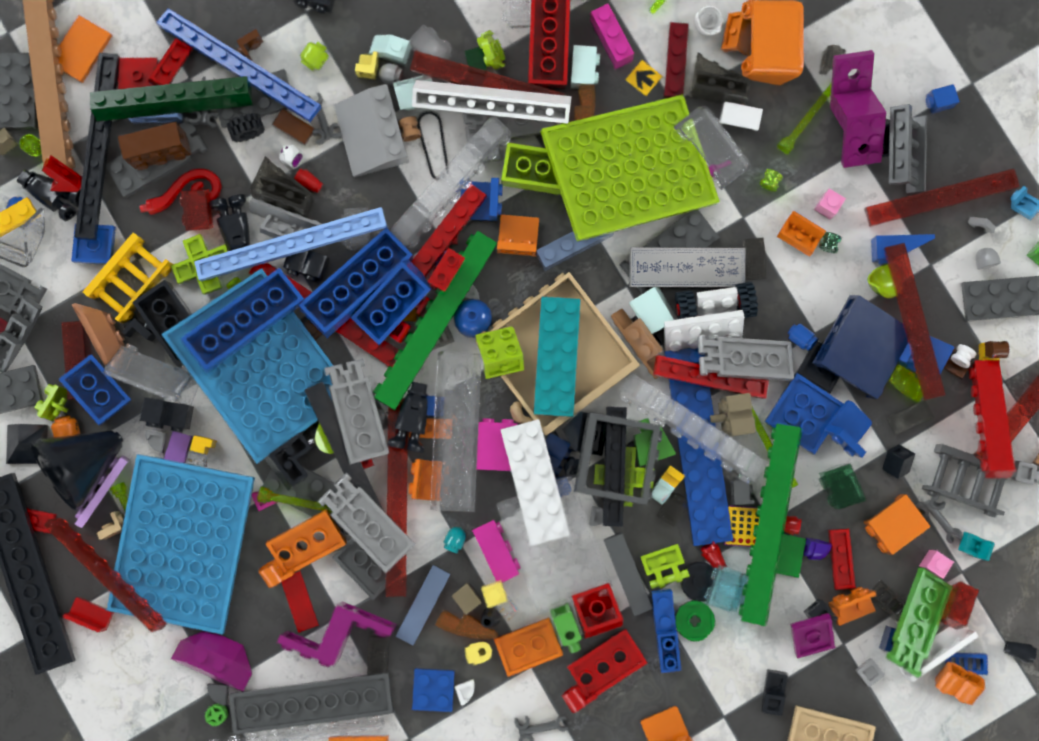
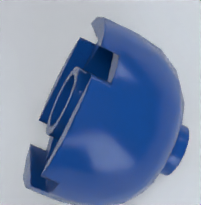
[453,299,492,338]

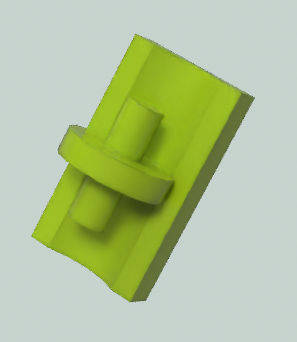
[34,384,70,422]

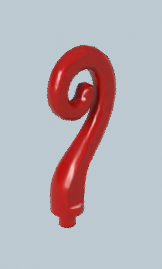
[139,169,222,215]

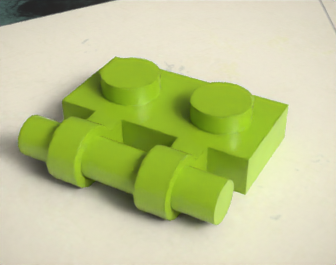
[641,544,690,589]

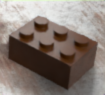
[118,122,191,170]

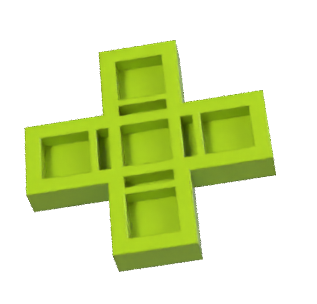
[171,234,229,295]
[594,447,654,507]

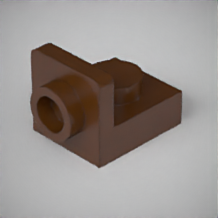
[236,29,264,61]

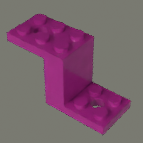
[830,50,887,168]
[277,601,397,667]

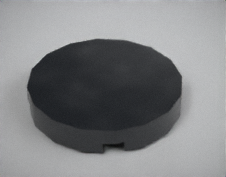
[680,562,720,602]

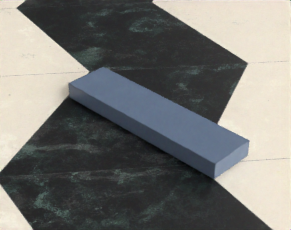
[396,565,450,645]

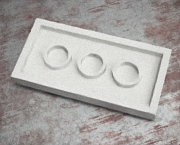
[664,310,744,352]

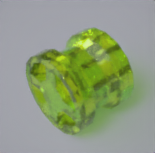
[19,134,42,157]
[759,169,783,192]

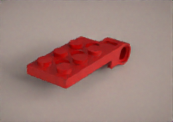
[561,628,647,713]

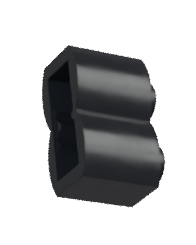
[283,251,329,282]

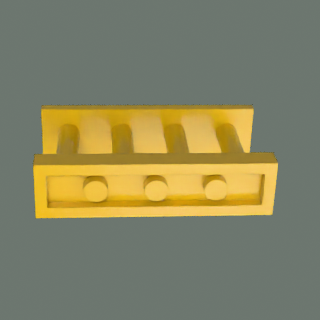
[83,232,174,324]

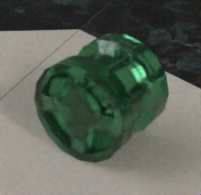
[819,232,842,253]

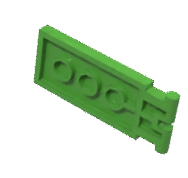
[886,568,953,678]

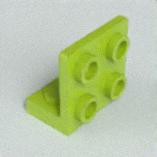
[475,327,524,379]

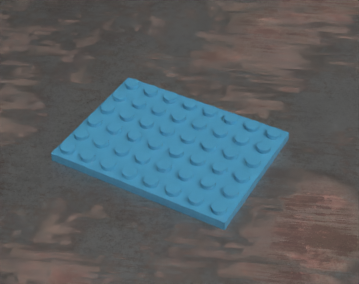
[162,268,333,464]
[107,454,255,634]

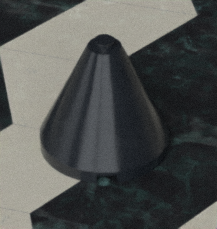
[30,430,123,511]

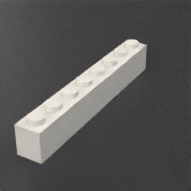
[412,80,571,123]

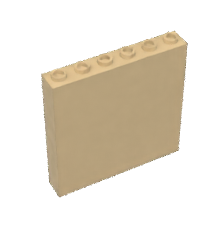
[475,272,640,437]

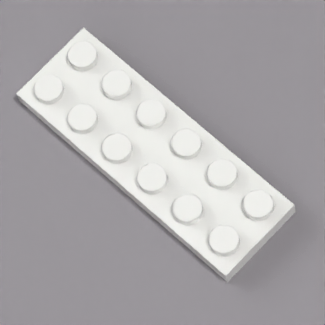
[501,419,570,546]

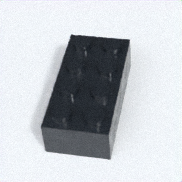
[132,280,192,368]

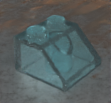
[705,565,748,612]

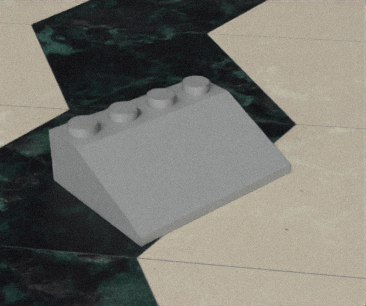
[334,84,409,177]

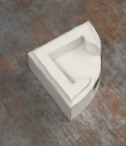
[455,679,475,706]

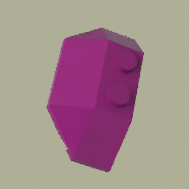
[171,631,252,692]

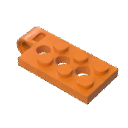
[258,509,347,588]

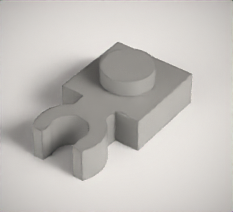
[1011,460,1039,485]

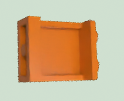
[864,494,931,555]

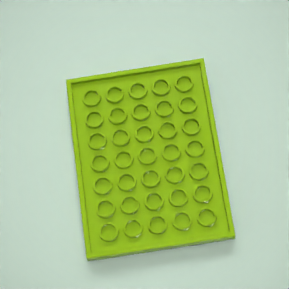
[540,95,720,242]

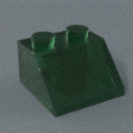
[819,463,867,510]

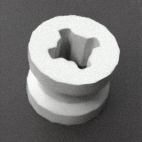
[951,344,977,368]

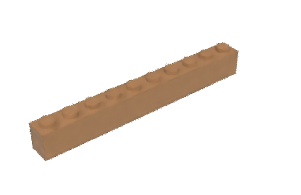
[23,0,76,175]

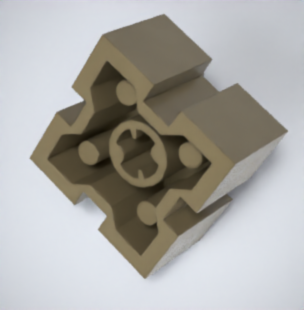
[710,393,756,438]

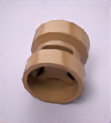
[398,116,421,142]

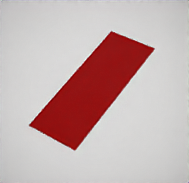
[281,571,319,633]

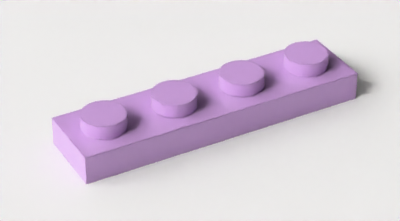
[75,456,130,528]

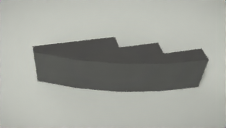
[0,296,43,373]
[603,532,653,616]

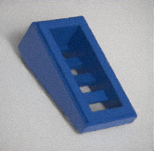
[945,653,988,675]

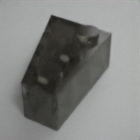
[688,52,752,105]
[249,156,314,218]

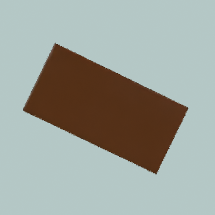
[272,108,315,145]

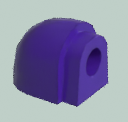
[803,538,832,560]

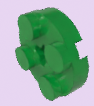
[675,600,715,642]

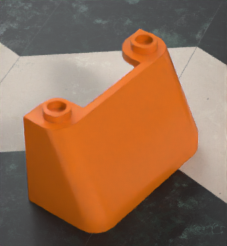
[741,0,804,86]

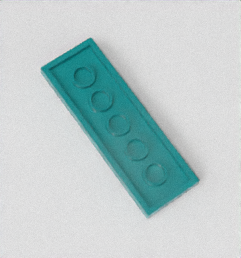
[534,296,581,417]

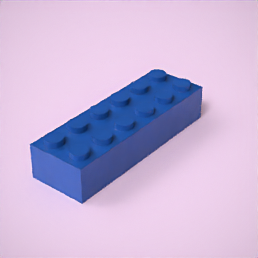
[298,228,413,338]
[180,268,304,374]

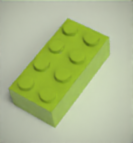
[501,142,561,195]

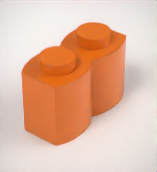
[935,661,985,705]

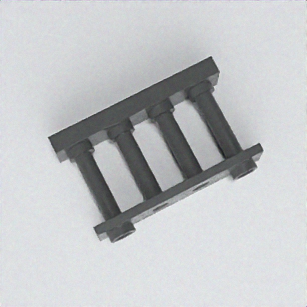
[889,104,927,194]
[922,444,1018,518]

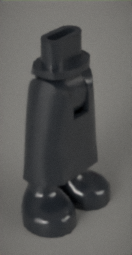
[17,170,81,221]
[209,194,250,251]
[387,381,428,453]

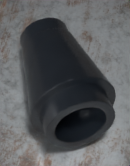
[481,607,501,628]
[1004,641,1037,664]

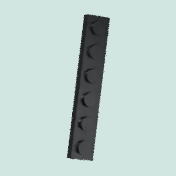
[602,406,627,527]

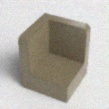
[0,128,18,156]
[452,582,482,615]

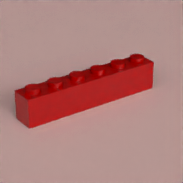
[969,360,1015,478]

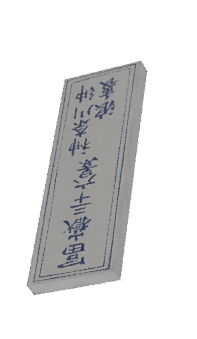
[629,247,746,287]

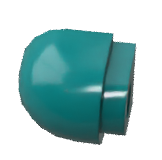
[443,527,466,553]

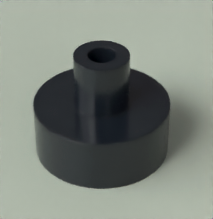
[564,456,579,477]

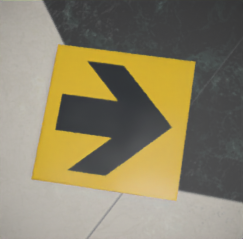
[626,60,663,96]

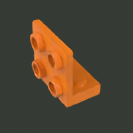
[497,215,539,256]
[409,459,442,501]
[828,586,876,626]
[640,706,692,741]

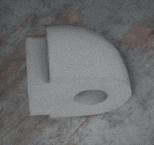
[378,64,404,87]
[975,248,1001,270]

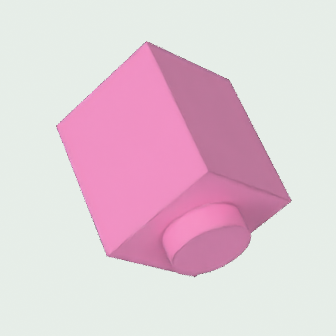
[814,188,846,219]
[919,550,954,579]

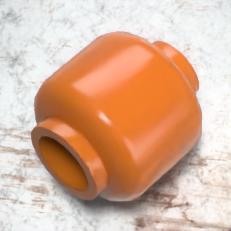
[51,415,81,437]

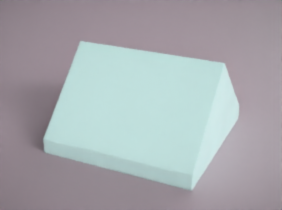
[629,287,678,334]

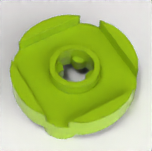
[477,30,505,70]

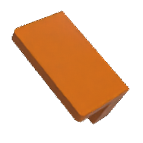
[721,11,751,56]

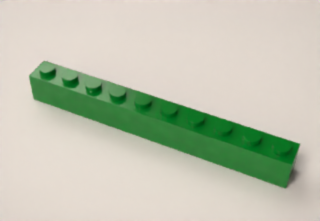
[373,231,497,411]
[739,423,803,627]

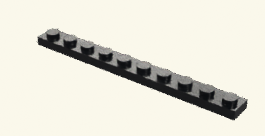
[74,53,120,240]

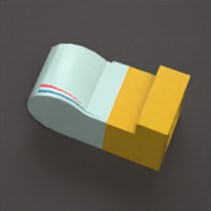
[652,465,685,505]

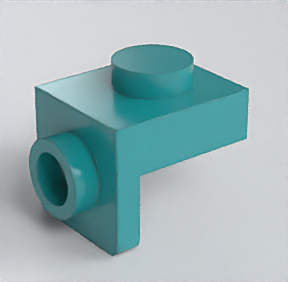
[958,531,995,561]

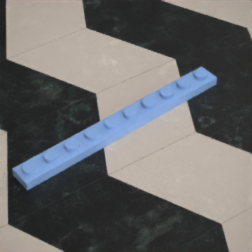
[194,207,387,281]

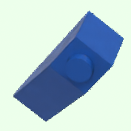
[871,234,935,265]

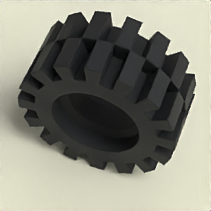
[227,113,265,142]

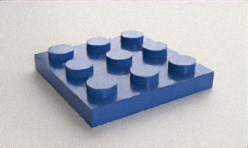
[764,373,844,455]

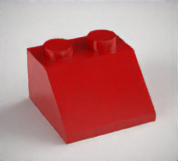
[572,583,623,639]

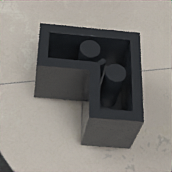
[140,397,194,432]
[265,432,312,491]

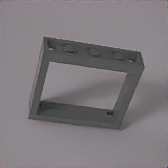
[574,412,663,505]

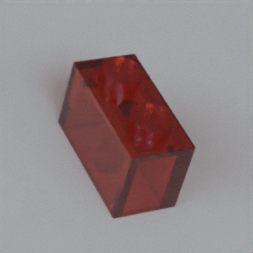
[179,189,213,231]
[941,581,979,630]

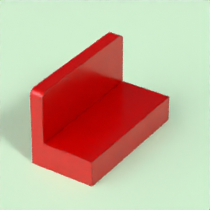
[63,597,114,633]

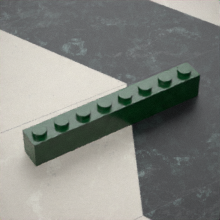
[90,76,253,121]

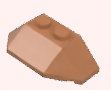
[72,303,126,374]

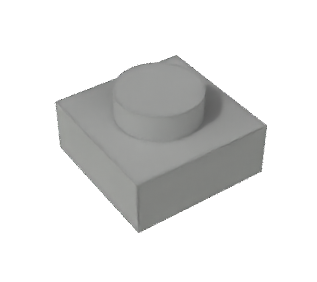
[855,658,885,688]

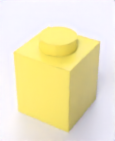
[482,580,507,608]

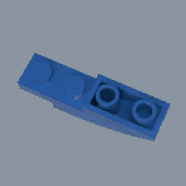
[651,589,681,673]

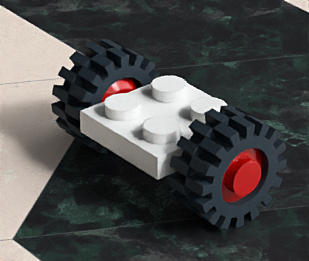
[675,282,758,319]

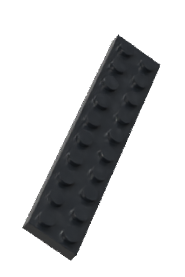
[0,473,76,675]

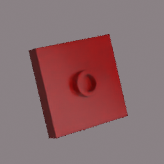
[118,58,159,89]

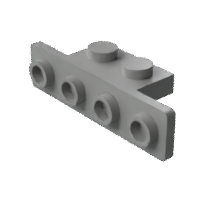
[250,198,322,238]

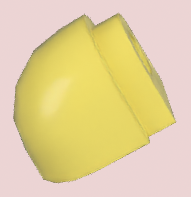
[464,642,492,665]

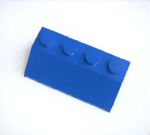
[351,259,431,345]

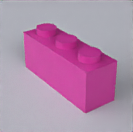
[590,4,634,69]
[472,520,521,583]

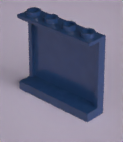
[813,295,914,399]

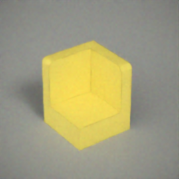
[355,51,379,80]

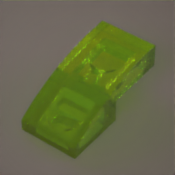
[889,364,928,403]

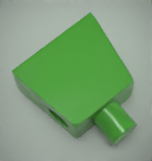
[633,418,676,467]
[549,602,582,653]

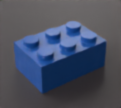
[59,354,131,427]

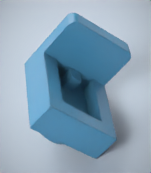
[1010,186,1039,221]

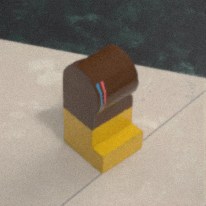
[979,341,1010,361]

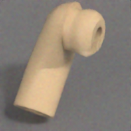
[510,401,533,424]

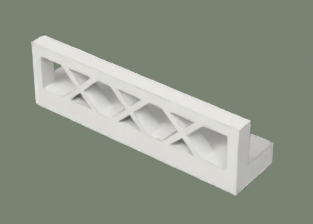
[897,617,979,682]

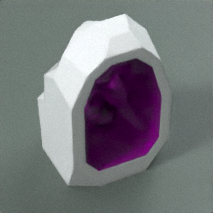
[279,144,304,170]

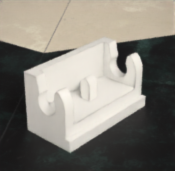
[719,102,763,131]

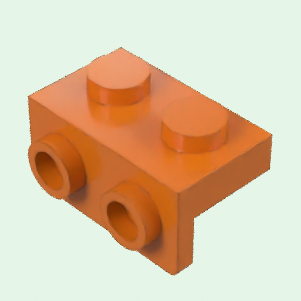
[777,211,826,257]

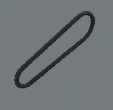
[417,111,449,180]

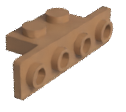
[611,309,663,379]

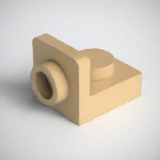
[97,511,125,540]

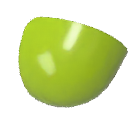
[867,263,904,298]

